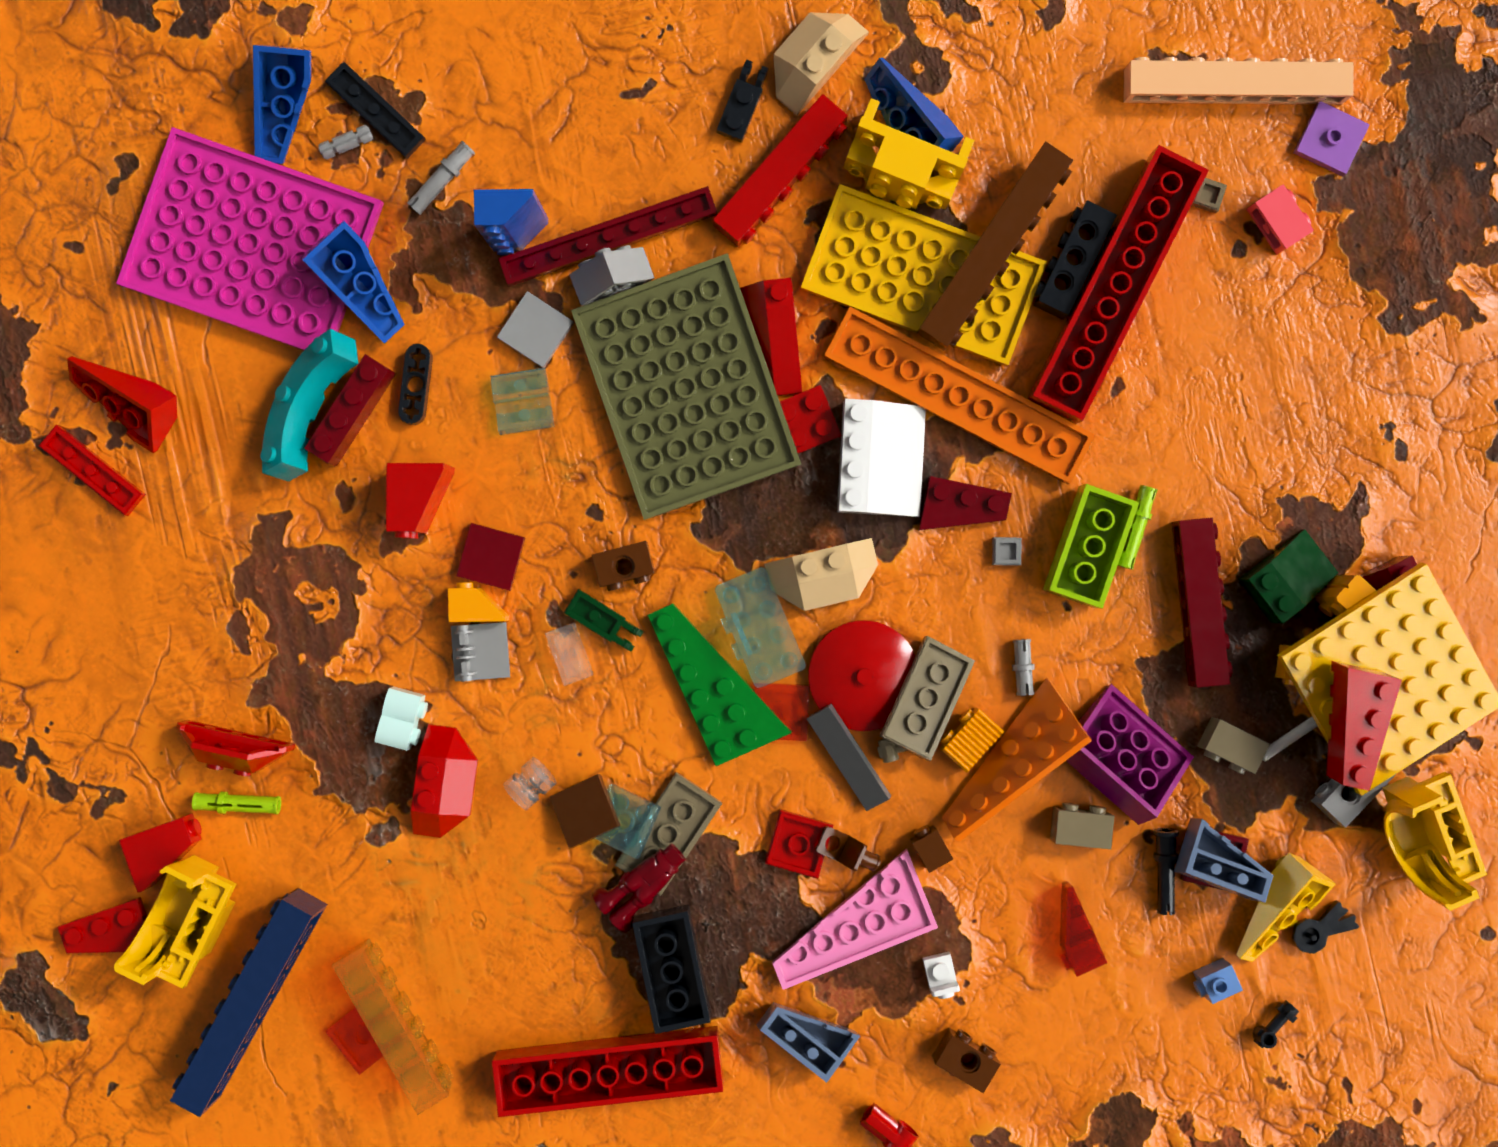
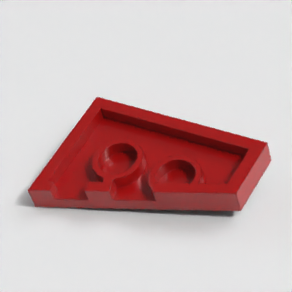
[57,897,147,953]

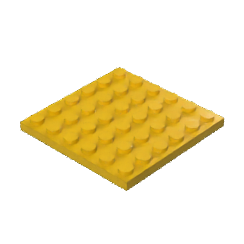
[1277,563,1498,796]

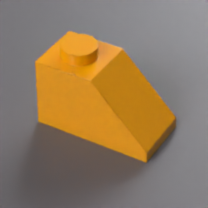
[448,583,509,622]

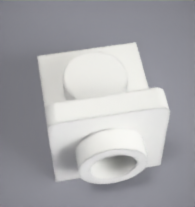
[922,952,960,999]

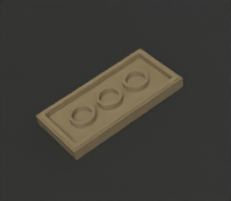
[880,636,975,761]
[615,772,722,896]

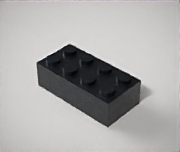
[632,904,711,1034]

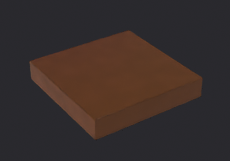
[550,774,621,849]

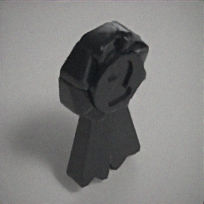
[1291,900,1359,954]

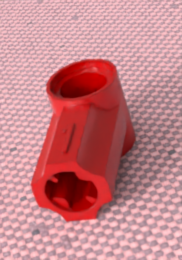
[860,1103,919,1147]

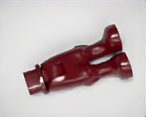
[592,843,686,933]

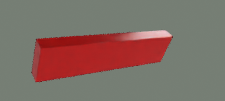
[39,425,146,516]

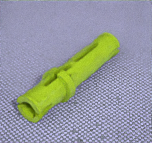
[1118,485,1158,570]
[192,791,281,814]

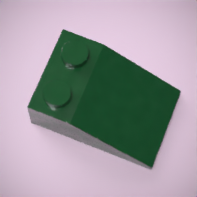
[1238,529,1338,624]

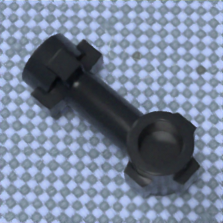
[1253,1000,1299,1048]

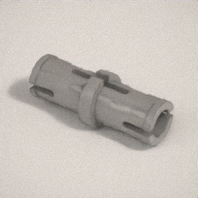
[1012,639,1035,696]

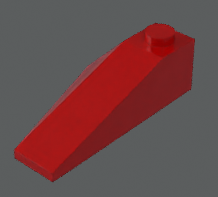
[740,278,802,396]
[67,356,177,453]

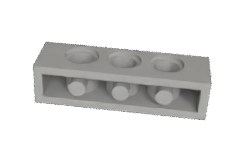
[1311,774,1396,828]

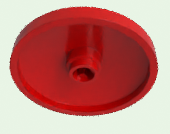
[808,620,915,731]

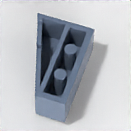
[756,1002,860,1083]

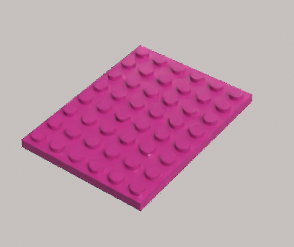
[116,127,384,350]

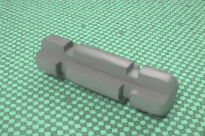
[318,125,373,159]

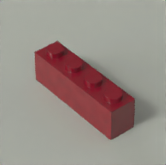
[304,354,396,466]

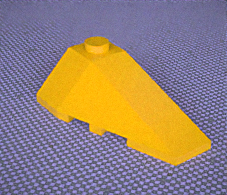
[1236,853,1336,962]

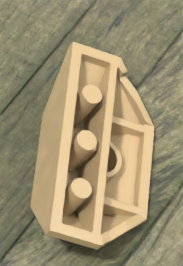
[774,12,869,116]
[765,538,878,611]

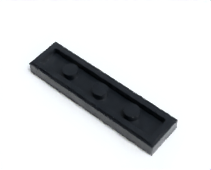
[325,61,426,159]

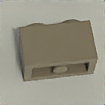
[1197,717,1270,775]
[1050,803,1114,849]

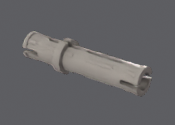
[407,141,475,215]

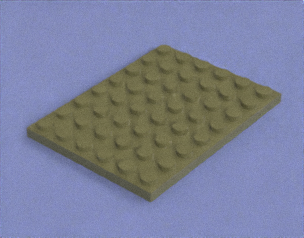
[571,253,802,520]

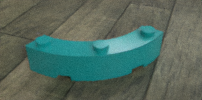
[260,329,358,482]

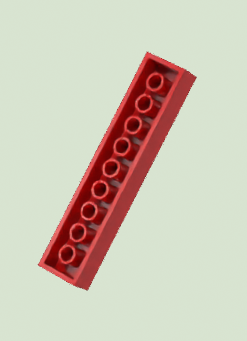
[1027,145,1209,424]

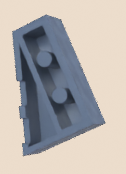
[1174,818,1274,903]

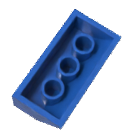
[474,189,548,256]

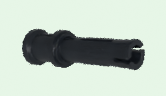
[1153,828,1179,915]

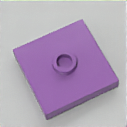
[1293,101,1370,177]

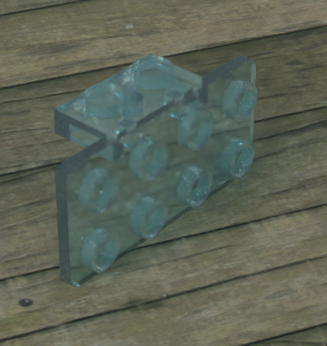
[715,567,806,688]

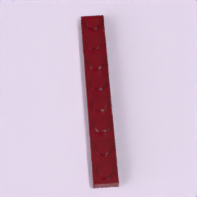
[498,186,717,287]

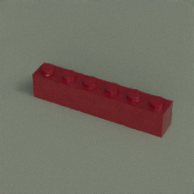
[1171,517,1233,688]

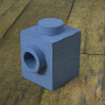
[1193,958,1243,1004]

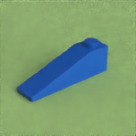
[253,45,311,164]
[865,58,964,152]
[301,221,405,344]

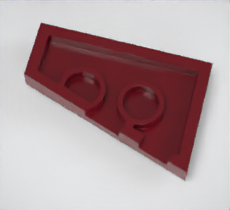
[918,476,1012,531]

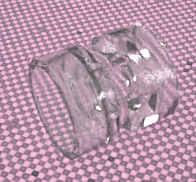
[503,757,557,810]

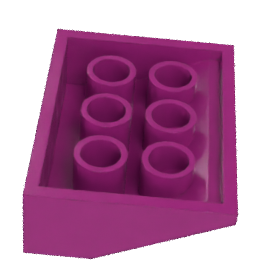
[1066,684,1194,825]

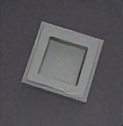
[992,537,1022,565]

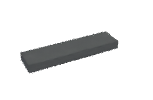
[807,704,891,811]

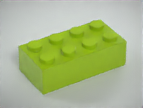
[1043,484,1140,609]

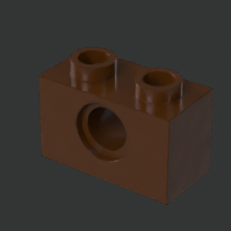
[592,541,656,591]
[932,1028,1001,1094]

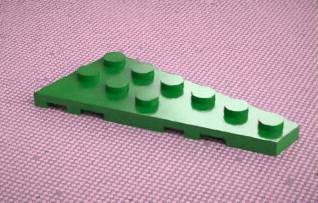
[648,603,792,766]

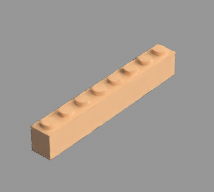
[1124,57,1354,104]

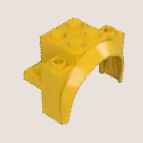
[844,98,975,210]
[1382,772,1487,911]
[114,855,236,989]

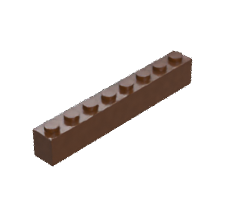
[916,141,1073,351]

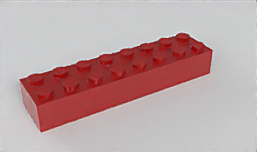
[492,1026,724,1117]

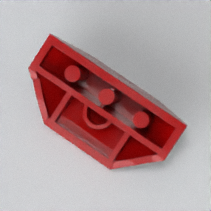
[176,720,295,776]
[411,724,478,838]

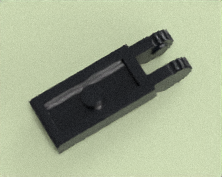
[717,60,769,143]

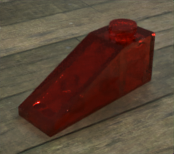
[1059,881,1107,977]

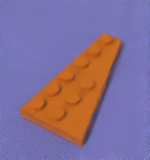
[942,677,1092,842]

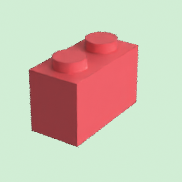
[1246,184,1314,255]

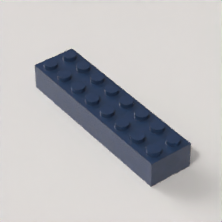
[170,888,328,1117]

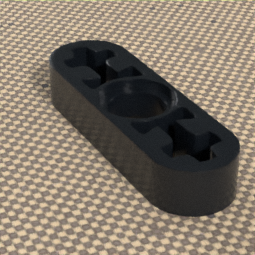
[398,344,433,425]

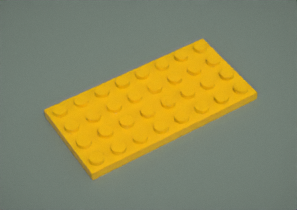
[800,184,1047,367]

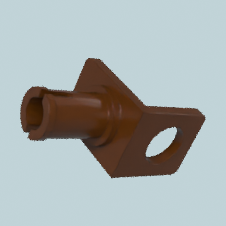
[815,826,881,872]

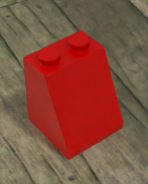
[386,463,455,539]

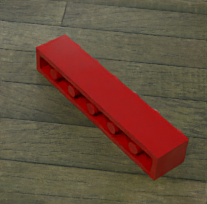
[713,94,848,248]

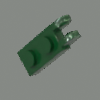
[564,589,644,652]

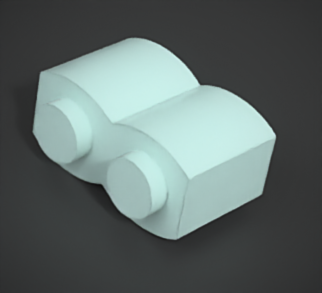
[375,686,428,751]

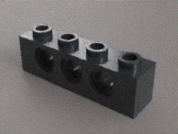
[1033,200,1117,320]

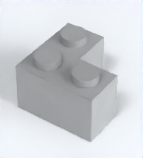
[569,245,654,306]

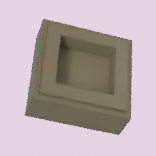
[1192,178,1227,213]

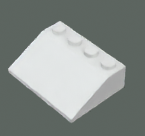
[837,399,926,517]

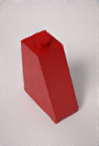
[119,813,202,893]

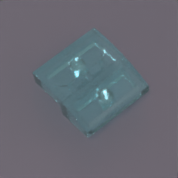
[490,368,555,435]

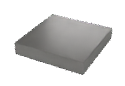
[497,291,574,368]

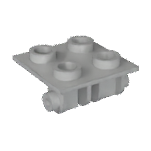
[451,622,510,682]

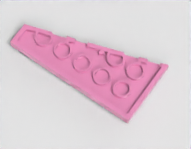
[772,849,938,990]

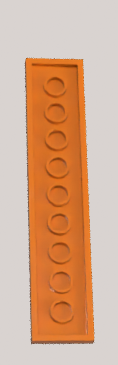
[824,307,1095,484]

